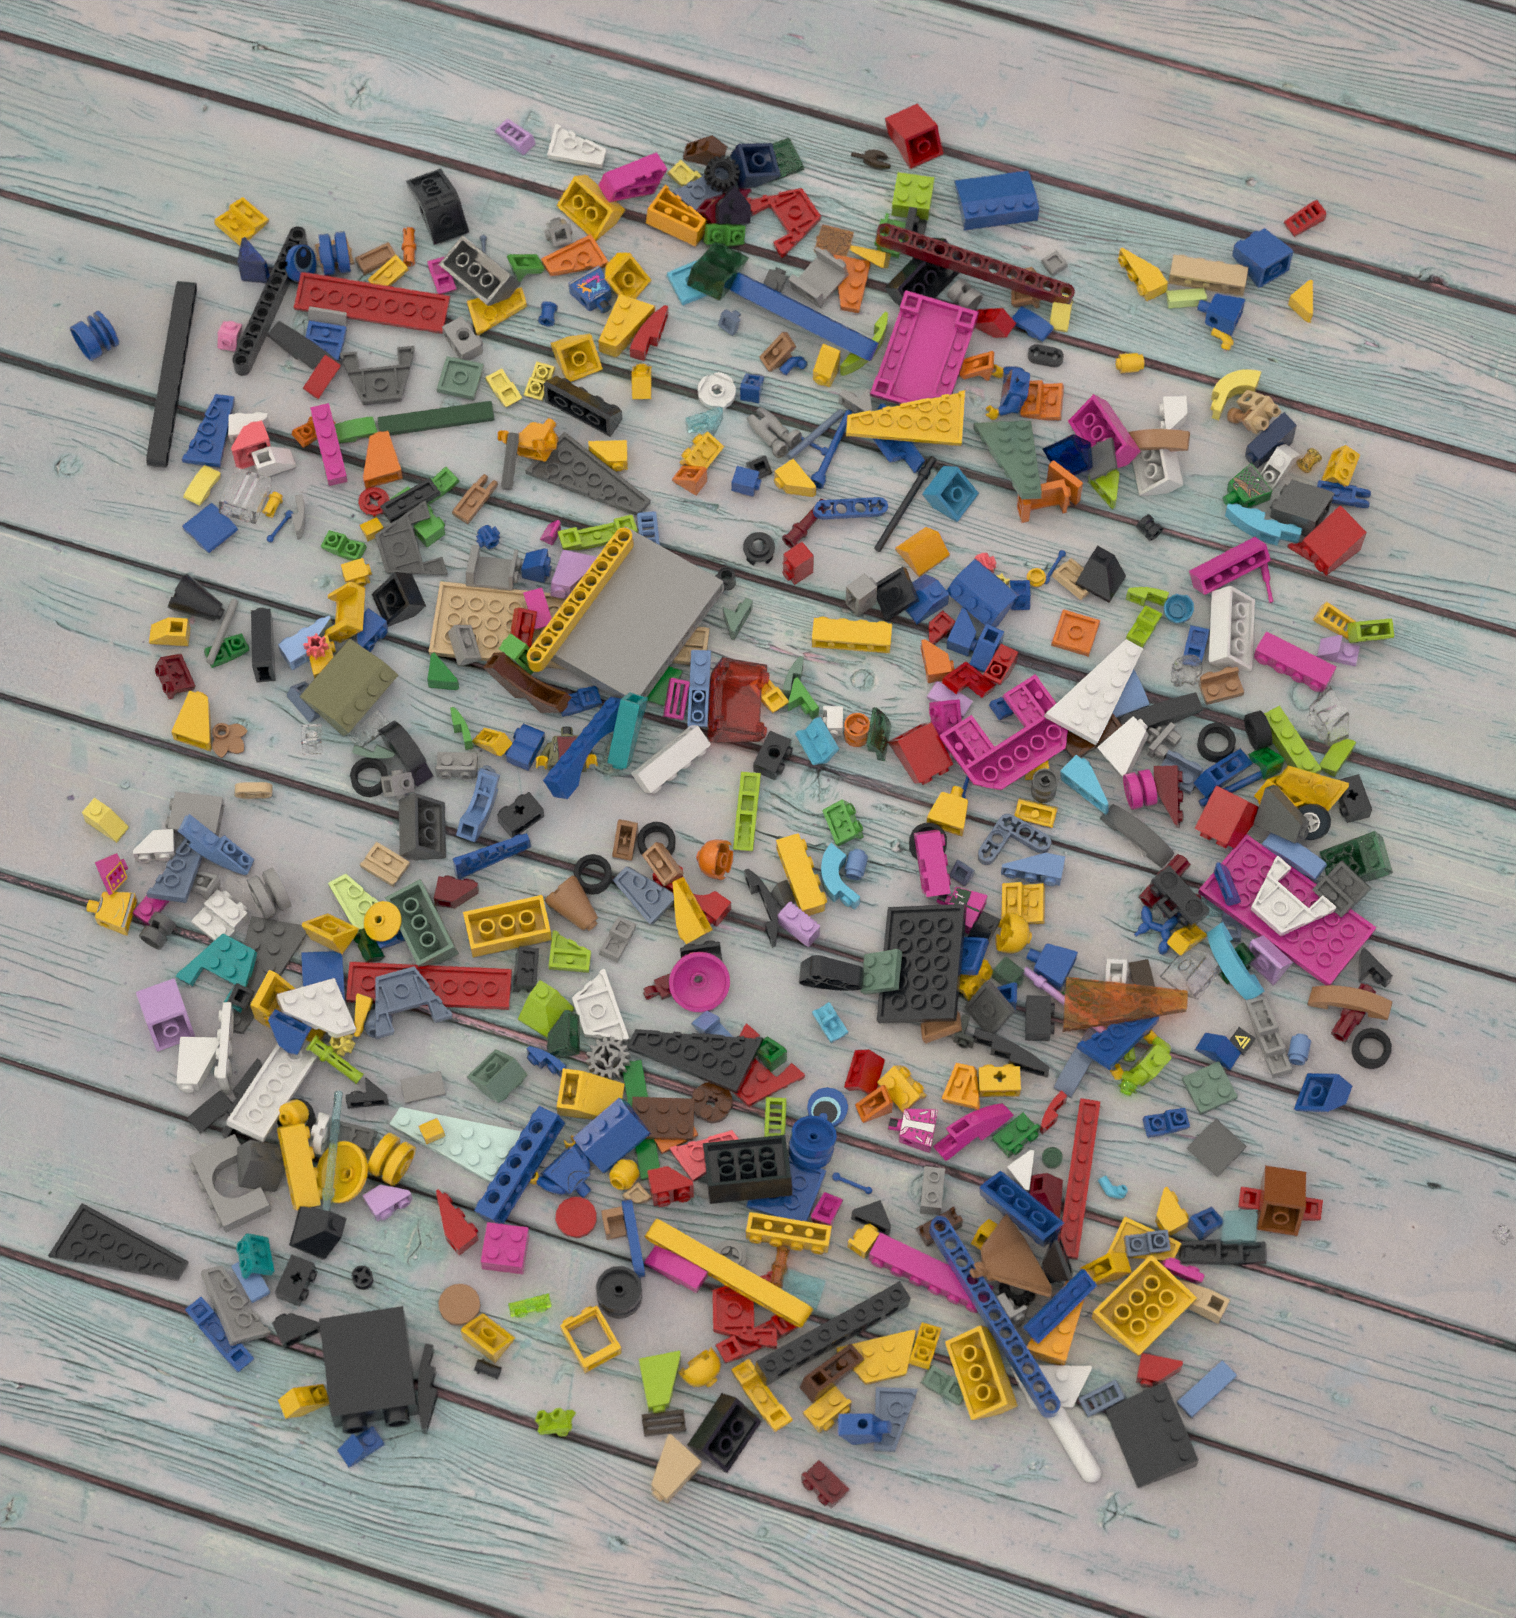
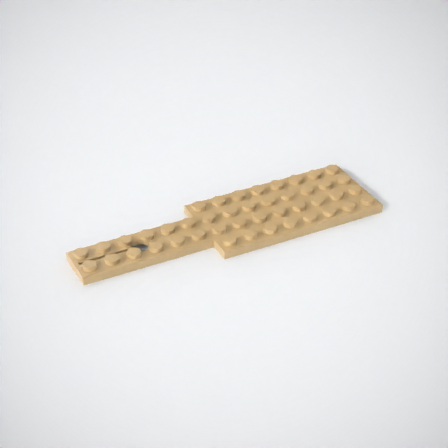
[429,581,710,670]

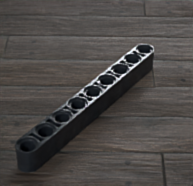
[232,226,308,376]

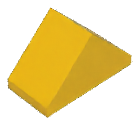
[1288,280,1313,323]

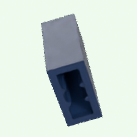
[1245,412,1297,468]

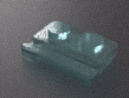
[780,1268,826,1311]

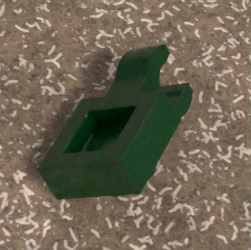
[353,929,385,962]

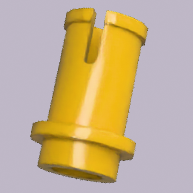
[262,492,283,518]

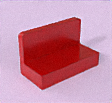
[844,1049,885,1095]

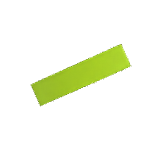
[733,772,761,851]

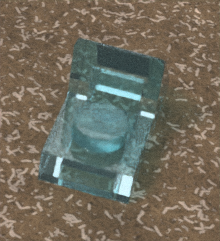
[685,407,723,437]

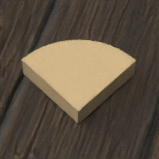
[622,1182,652,1204]

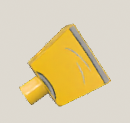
[86,892,138,935]

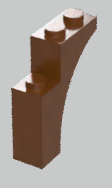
[483,652,572,713]

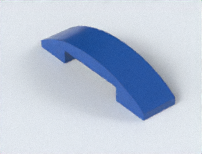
[185,1296,254,1372]

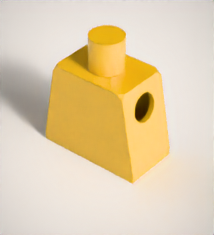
[926,786,968,836]

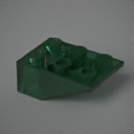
[687,242,749,301]
[1320,831,1393,882]

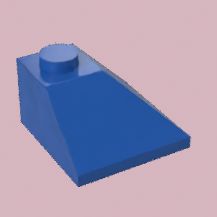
[905,574,949,624]
[1294,1073,1353,1112]

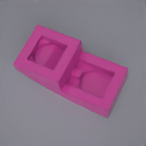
[427,256,456,294]
[523,587,552,630]

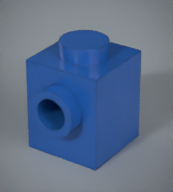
[731,466,762,497]

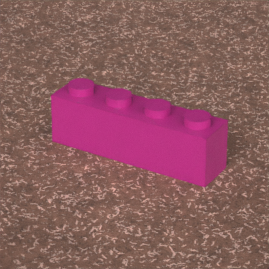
[310,403,348,486]
[1189,537,1271,595]
[1253,631,1336,694]

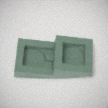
[782,656,804,699]
[352,744,395,759]
[920,1365,964,1405]

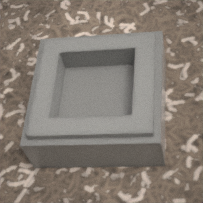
[1041,250,1068,276]

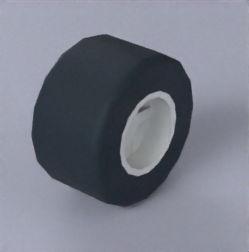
[1298,804,1331,840]

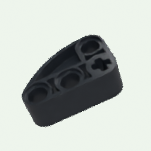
[799,955,864,991]

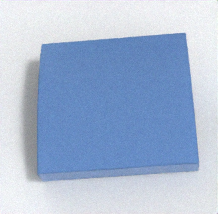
[1112,669,1150,717]

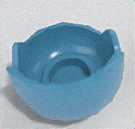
[1164,594,1194,624]

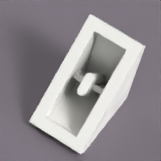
[1006,1150,1034,1193]

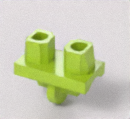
[535,1408,576,1437]

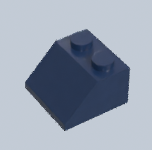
[730,143,781,188]

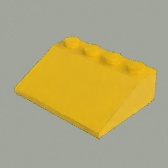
[1091,1255,1197,1356]

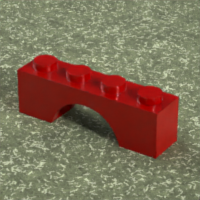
[652,865,731,927]

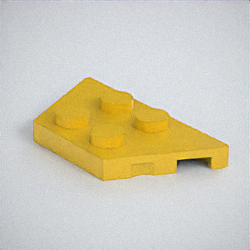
[836,1329,916,1385]

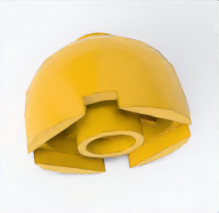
[995,913,1032,954]
[678,1347,721,1387]

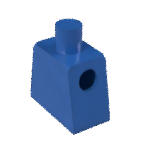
[1197,294,1245,336]
[1026,944,1078,991]
[838,1413,892,1445]

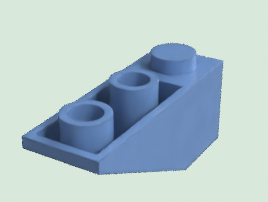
[1001,853,1066,886]

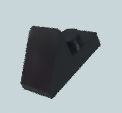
[968,911,1001,942]
[1358,947,1393,988]
[345,1077,389,1109]

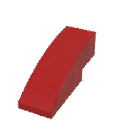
[630,305,669,361]

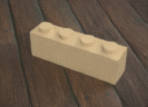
[1168,255,1248,296]

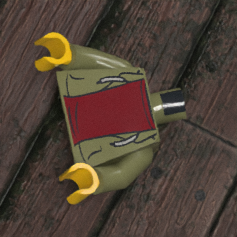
[536,726,598,772]

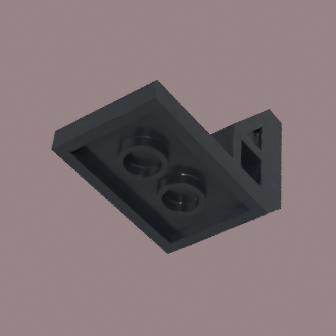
[406,168,469,245]

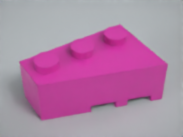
[598,152,667,202]
[914,830,951,897]

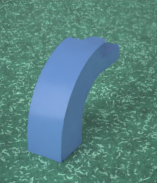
[456,768,500,842]

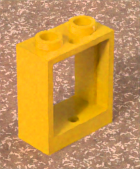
[560,1305,622,1373]

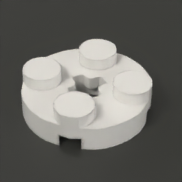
[698,373,736,411]
[310,1112,333,1155]

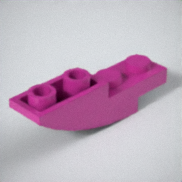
[933,1103,1014,1161]

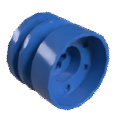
[70,310,119,362]

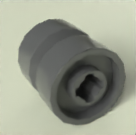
[1031,768,1058,803]
[139,912,176,950]

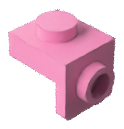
[218,321,242,351]

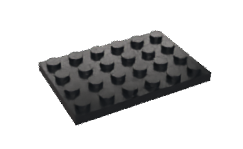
[876,904,967,1023]

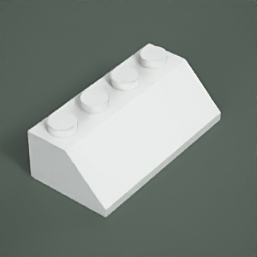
[1209,586,1255,671]

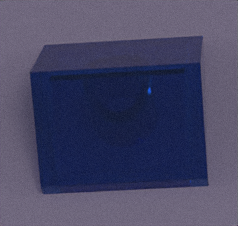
[237,237,270,283]
[1042,434,1093,476]

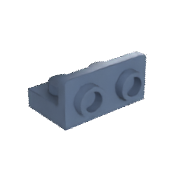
[1161,750,1203,795]

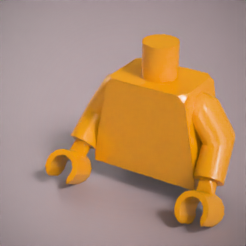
[498,418,558,462]

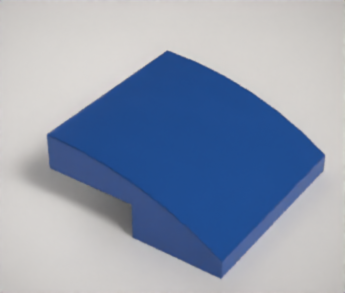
[182,502,238,553]

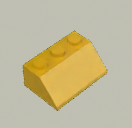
[556,175,625,241]

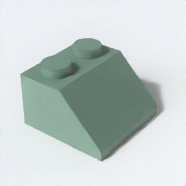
[467,1049,528,1103]

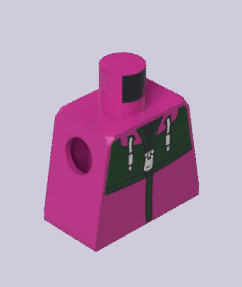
[936,887,988,934]

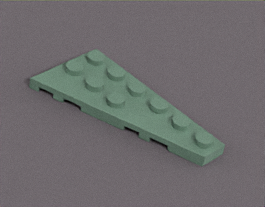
[973,420,1042,499]

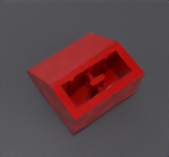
[647,1166,694,1207]

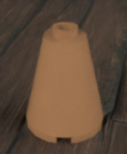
[544,875,598,931]

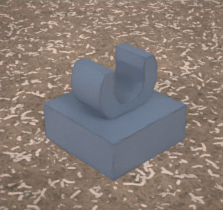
[718,309,741,336]

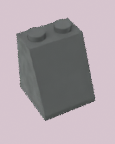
[1270,479,1334,537]

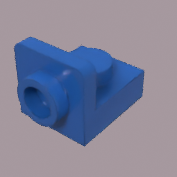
[1010,580,1031,610]

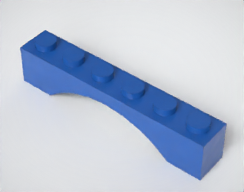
[543,697,622,799]

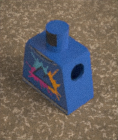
[568,265,612,313]

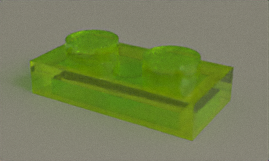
[508,1293,552,1318]

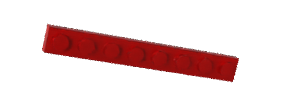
[1060,1098,1101,1260]

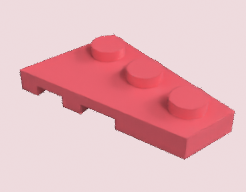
[669,1130,738,1181]

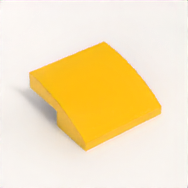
[214,197,269,246]
[1001,882,1045,924]

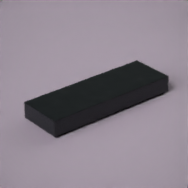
[380,478,440,523]

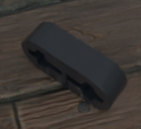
[1028,344,1064,367]

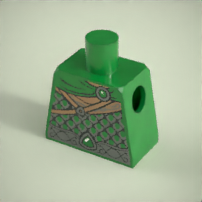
[1222,463,1272,508]

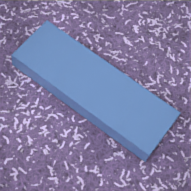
[1177,1360,1237,1418]

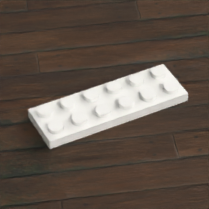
[226,1040,318,1142]

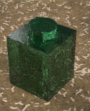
[992,956,1025,989]

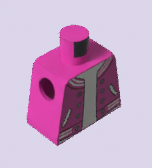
[888,1109,938,1153]

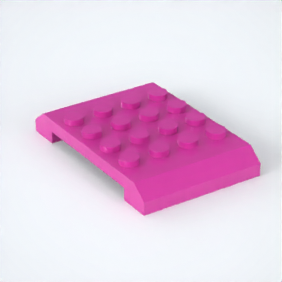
[870,290,978,405]

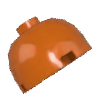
[696,839,734,880]

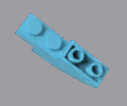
[1225,504,1302,546]

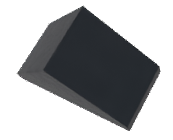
[851,1200,891,1236]

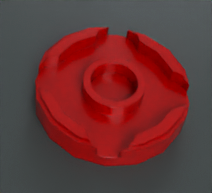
[556,1197,597,1238]

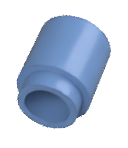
[844,849,868,880]
[1287,1033,1311,1065]

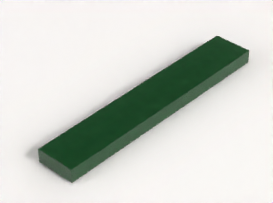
[377,401,495,436]

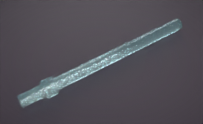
[322,1091,343,1211]

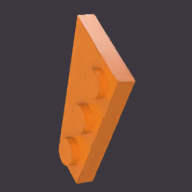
[541,234,609,277]
[834,254,871,313]

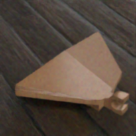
[969,1214,1052,1297]

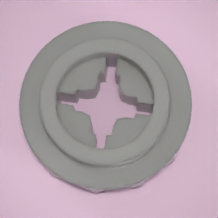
[714,1240,746,1267]

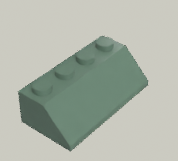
[385,879,459,967]

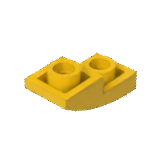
[909,1322,942,1370]

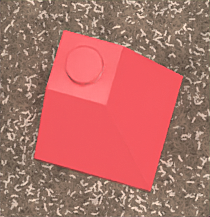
[231,420,271,471]

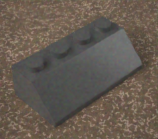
[439,235,521,306]

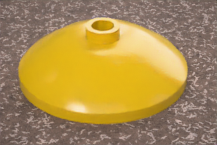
[316,1141,368,1203]

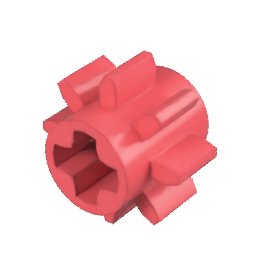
[974,553,997,573]
[303,633,329,660]

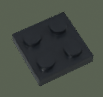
[876,566,919,620]

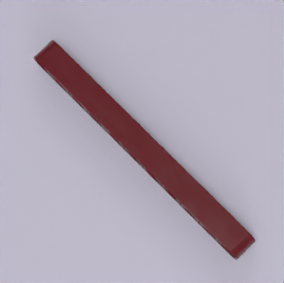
[875,223,1075,304]

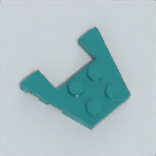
[175,933,258,1013]

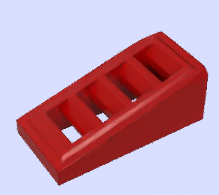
[1284,200,1327,237]

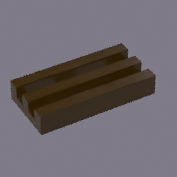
[642,1409,686,1437]

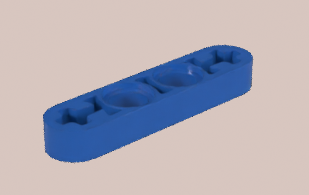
[813,497,888,520]
[621,1199,645,1278]

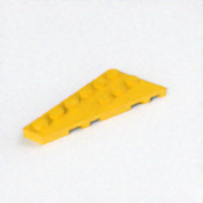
[846,390,965,446]

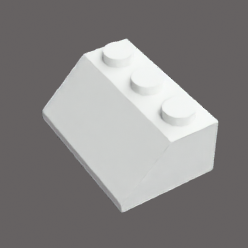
[1132,449,1183,497]

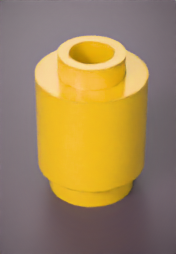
[1115,353,1144,373]

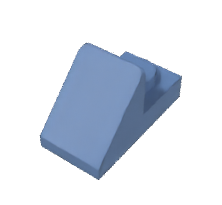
[691,1011,733,1037]

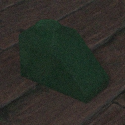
[547,1010,580,1059]

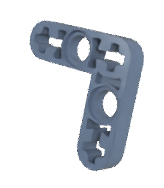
[978,814,1051,865]

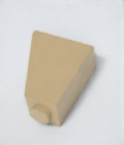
[651,1434,702,1504]

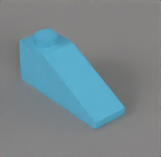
[1060,755,1108,815]

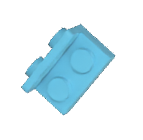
[795,717,839,765]

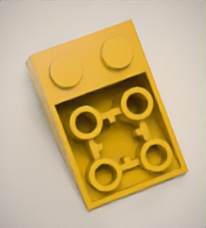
[556,1068,625,1120]

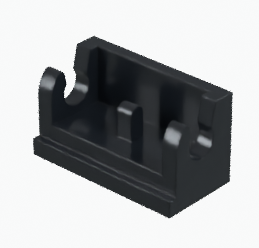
[513,946,539,993]

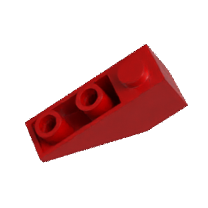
[436,1189,479,1256]

